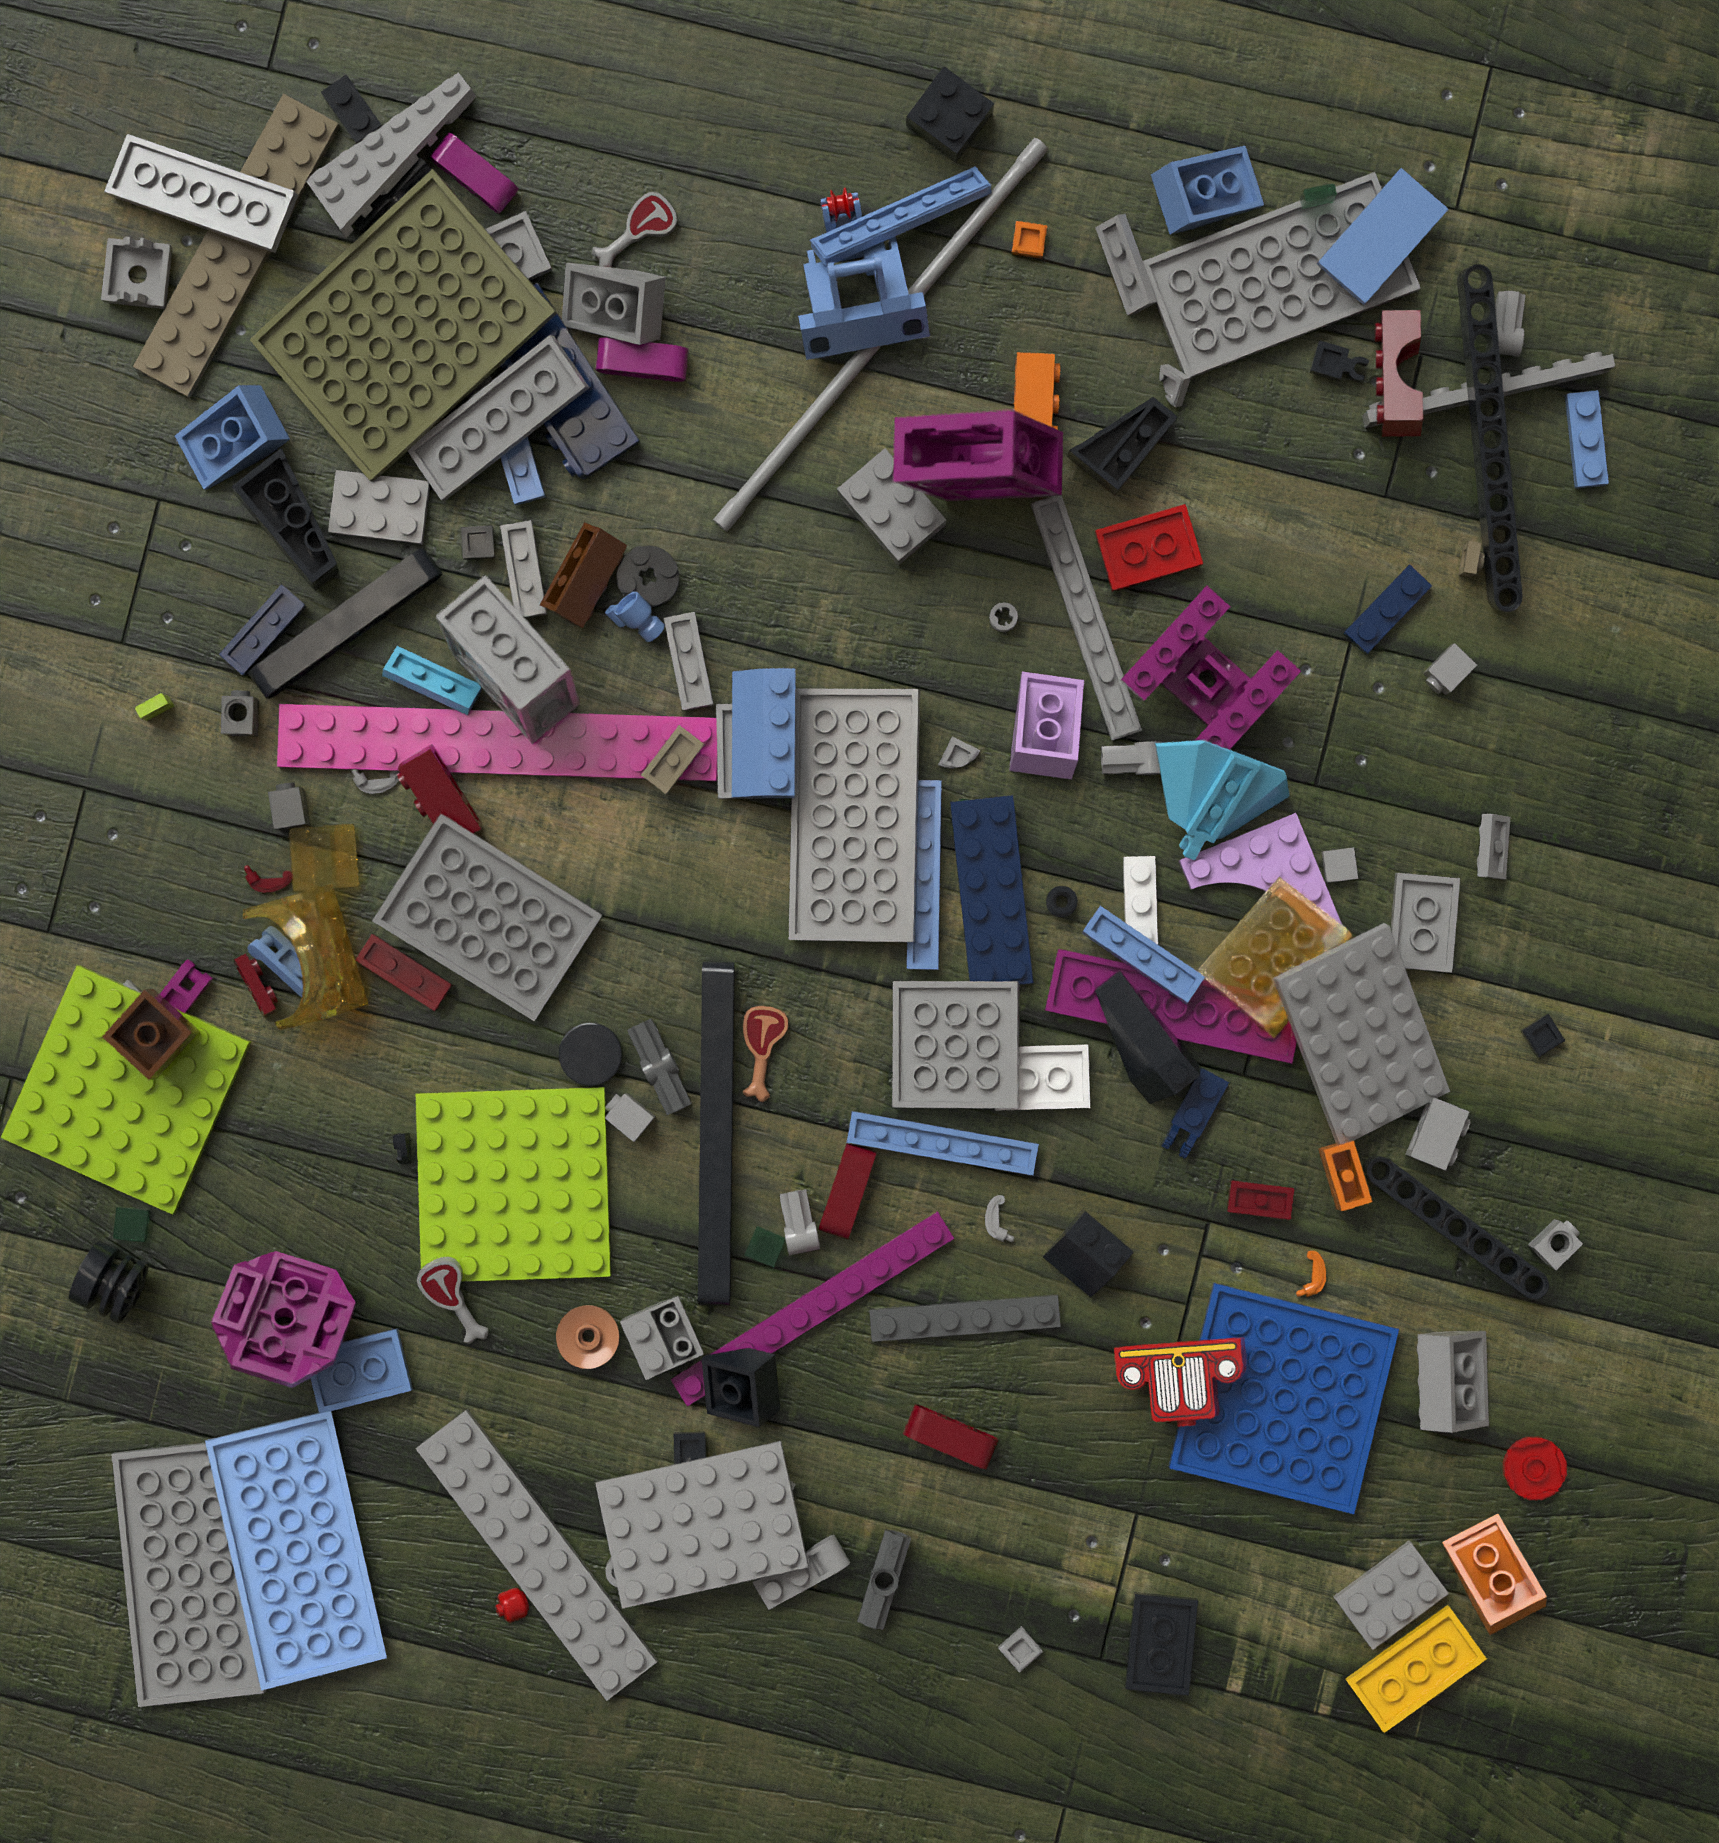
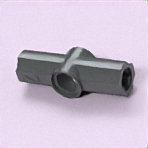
[627,1018,692,1115]
[857,1529,911,1630]

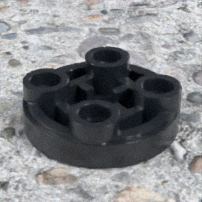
[559,1023,622,1086]

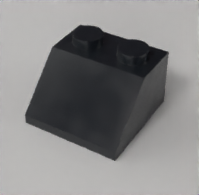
[1042,1209,1134,1298]
[701,1348,780,1427]

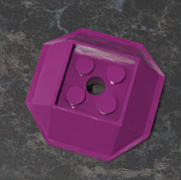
[211,1251,356,1388]

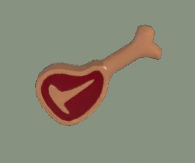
[743,1006,789,1102]

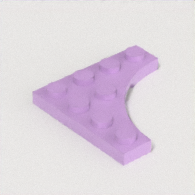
[1179,813,1344,941]

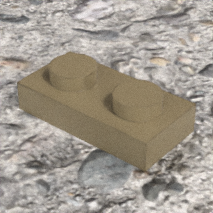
[641,725,705,795]

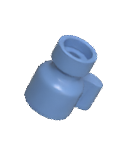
[605,591,665,642]

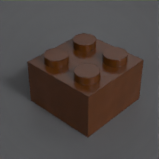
[102,989,200,1080]

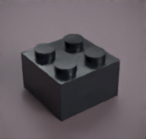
[906,67,995,163]

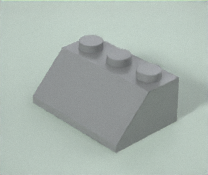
[1417,1331,1489,1433]

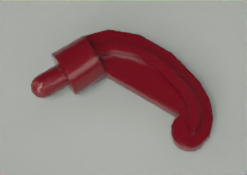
[244,865,292,893]

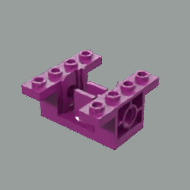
[1120,586,1301,750]

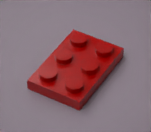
[1094,504,1203,592]

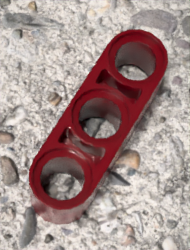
[818,1143,876,1240]
[903,1404,999,1469]

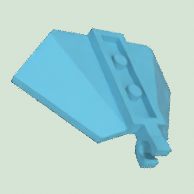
[1155,740,1289,860]

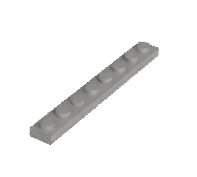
[1362,352,1615,428]

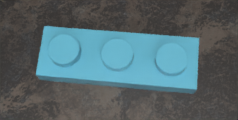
[382,646,482,715]

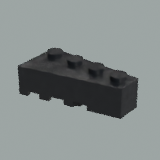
[232,448,339,591]

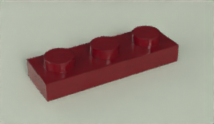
[355,934,453,1011]

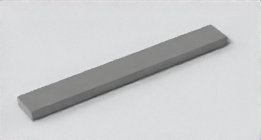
[1031,496,1142,741]

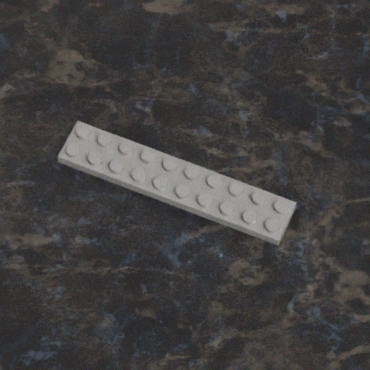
[416,1409,658,1701]

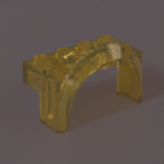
[243,884,368,1030]

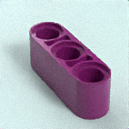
[429,132,519,214]
[595,338,689,382]

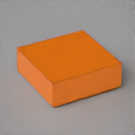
[1011,221,1047,258]

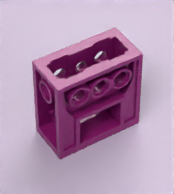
[893,410,1063,501]

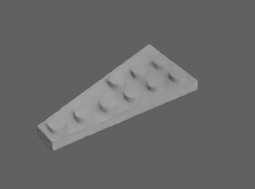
[306,73,476,238]

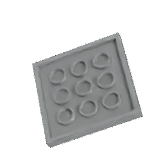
[892,981,1019,1109]

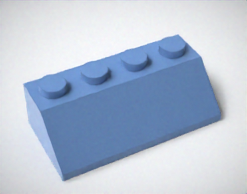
[732,668,796,798]

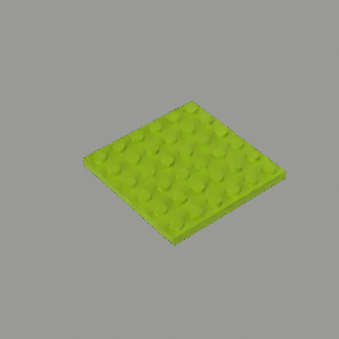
[1,965,252,1215]
[416,1087,611,1282]

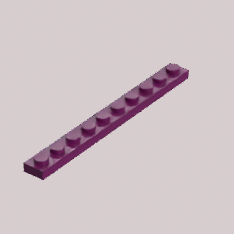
[671,1211,954,1406]

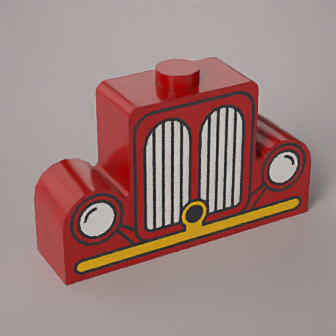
[1114,1337,1247,1426]

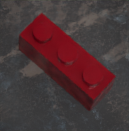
[397,744,482,834]

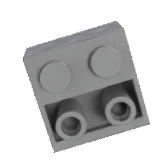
[620,1296,704,1380]

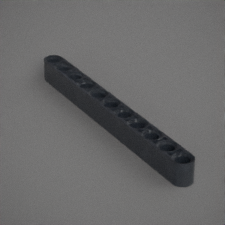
[1457,264,1523,612]
[698,962,735,1306]

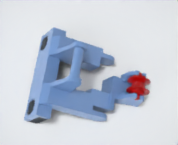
[798,187,930,360]

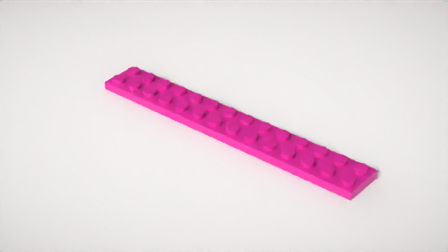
[277,704,717,781]

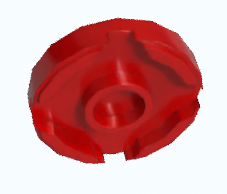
[1503,1436,1567,1500]

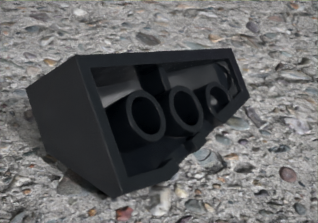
[1095,970,1200,1104]

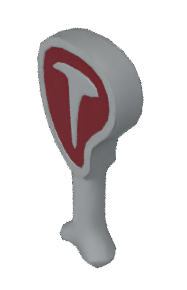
[593,192,678,268]
[417,1257,488,1344]

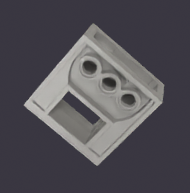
[435,575,580,744]

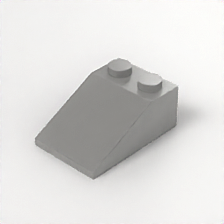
[562,263,666,345]

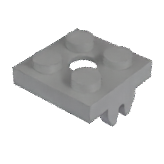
[101,236,173,309]

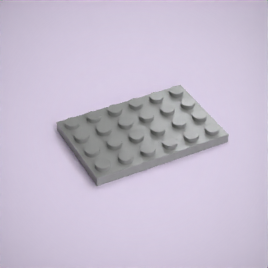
[373,813,602,1021]
[1273,923,1450,1144]
[595,1441,809,1609]

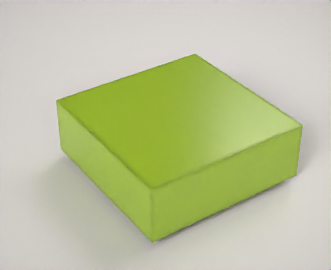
[135,693,174,721]

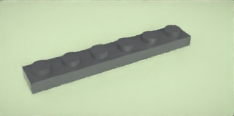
[869,1294,1061,1342]

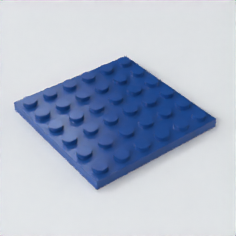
[1168,1283,1399,1514]

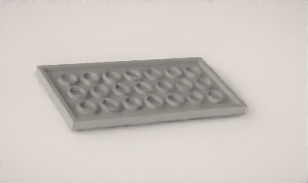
[1143,172,1420,378]
[789,688,920,942]
[112,1443,266,1707]

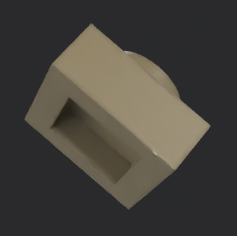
[1458,541,1484,578]

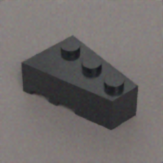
[1067,397,1178,496]

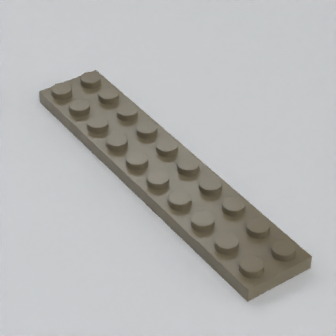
[133,94,340,398]

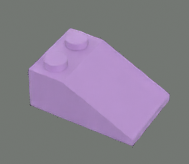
[1010,672,1084,779]

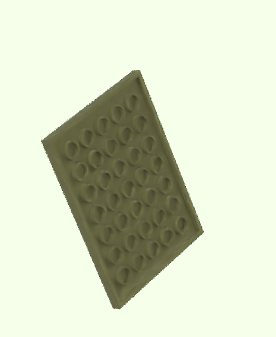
[250,169,557,482]

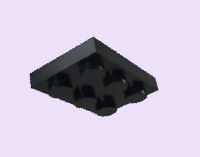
[1125,1592,1198,1696]

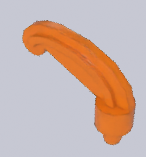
[1296,1250,1326,1297]

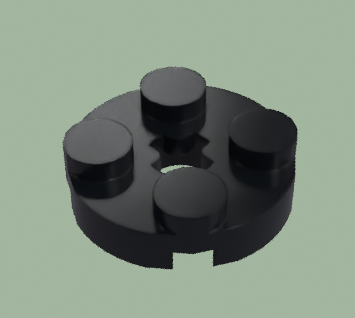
[617,545,680,609]

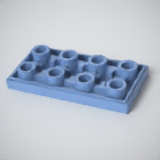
[1317,168,1448,305]

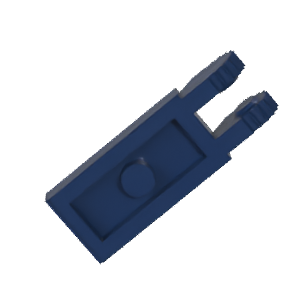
[1162,1067,1229,1159]

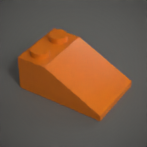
[1442,1514,1547,1635]

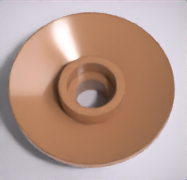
[556,1305,620,1369]

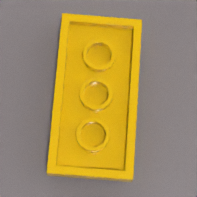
[1345,1605,1487,1733]

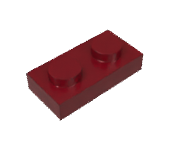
[234,953,278,1018]
[1227,1180,1294,1220]

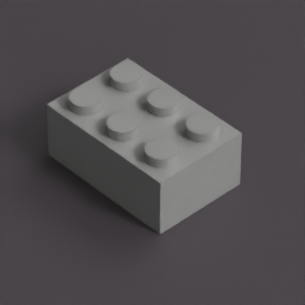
[837,448,946,565]

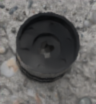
[68,1241,149,1324]

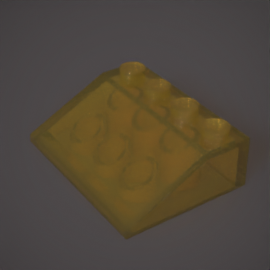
[1197,877,1354,1038]

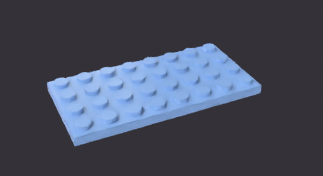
[205,1411,387,1691]

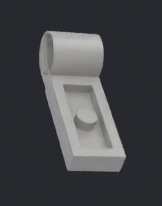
[753,1535,850,1610]

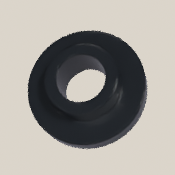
[1046,886,1078,917]

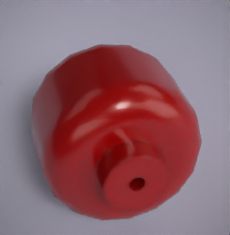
[495,1588,529,1623]

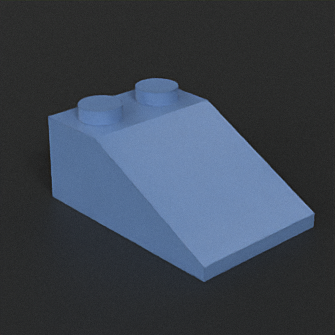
[1151,146,1264,234]
[175,385,290,490]

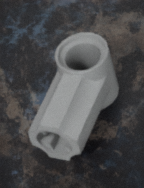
[1486,291,1525,357]
[1101,741,1163,775]
[780,1189,820,1255]

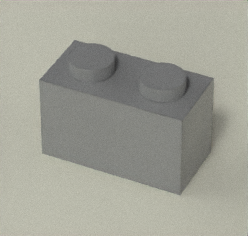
[1405,1097,1470,1171]

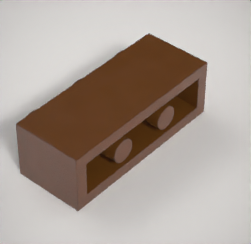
[540,522,628,628]

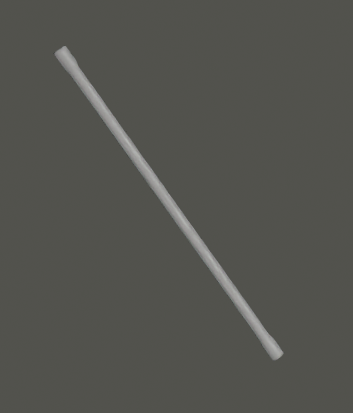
[713,138,1048,532]

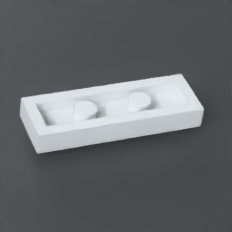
[1123,856,1158,945]

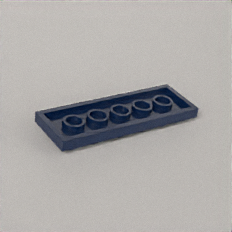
[950,795,1033,985]

